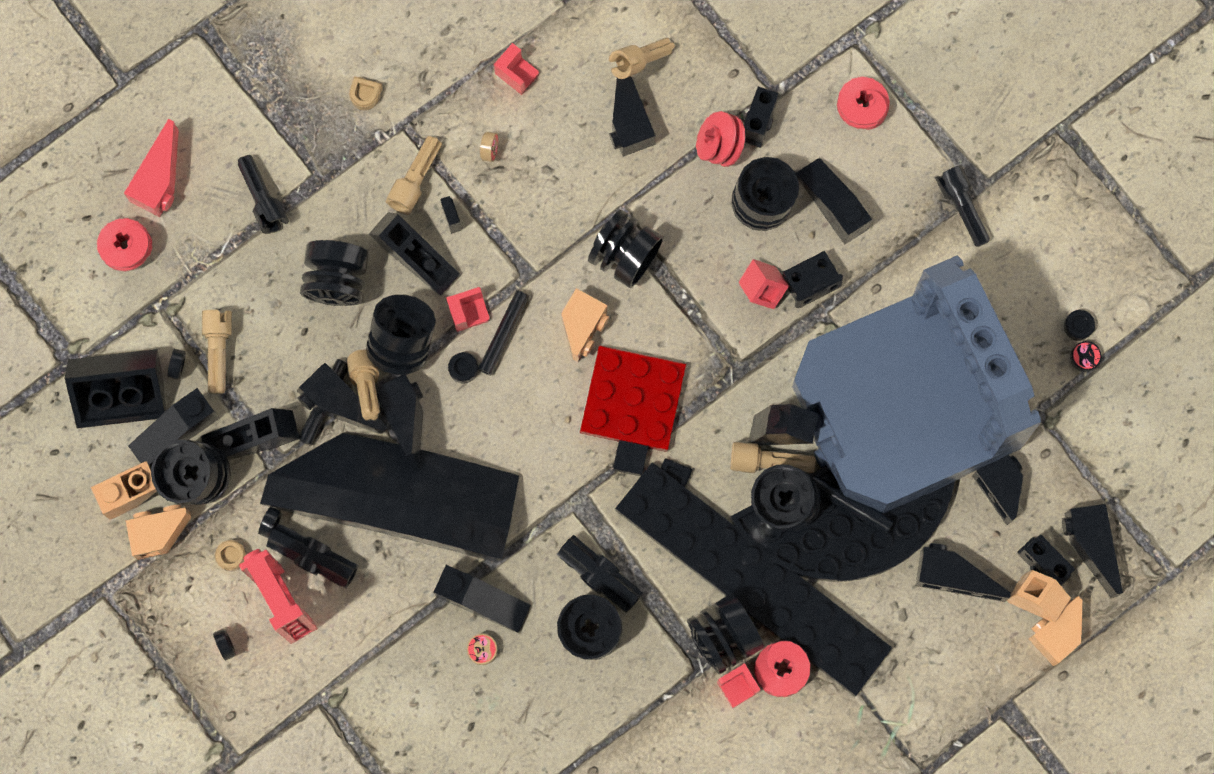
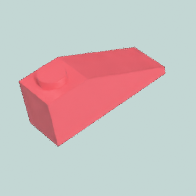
[124,119,179,217]

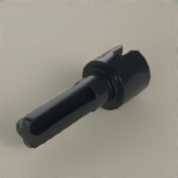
[238,155,289,234]
[935,165,990,247]

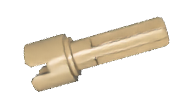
[608,38,675,79]
[385,136,442,215]
[202,310,232,394]
[347,350,380,421]
[730,442,816,473]

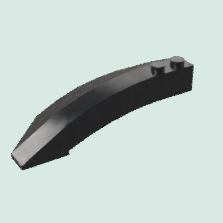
[260,433,519,563]

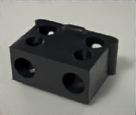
[744,86,779,148]
[783,250,843,308]
[1017,534,1075,586]

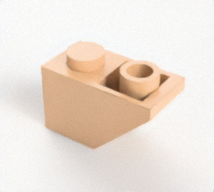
[561,288,609,362]
[91,461,157,520]
[125,505,191,560]
[1007,570,1071,623]
[1029,596,1083,666]

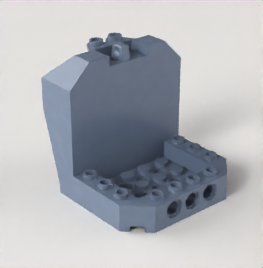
[792,255,1041,514]

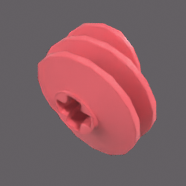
[837,77,890,130]
[696,111,745,167]
[97,218,153,271]
[754,641,810,697]

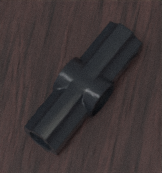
[266,523,359,589]
[557,535,643,614]

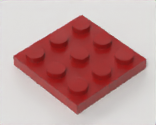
[580,346,686,452]

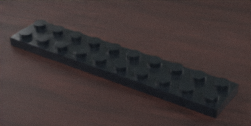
[615,462,892,697]

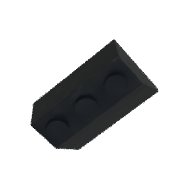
[64,349,166,429]

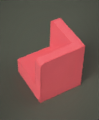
[494,43,539,95]
[739,259,789,309]
[446,287,490,332]
[717,663,760,709]

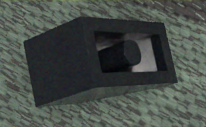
[972,455,1023,525]

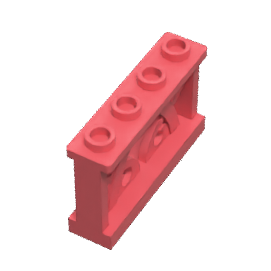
[239,549,318,644]

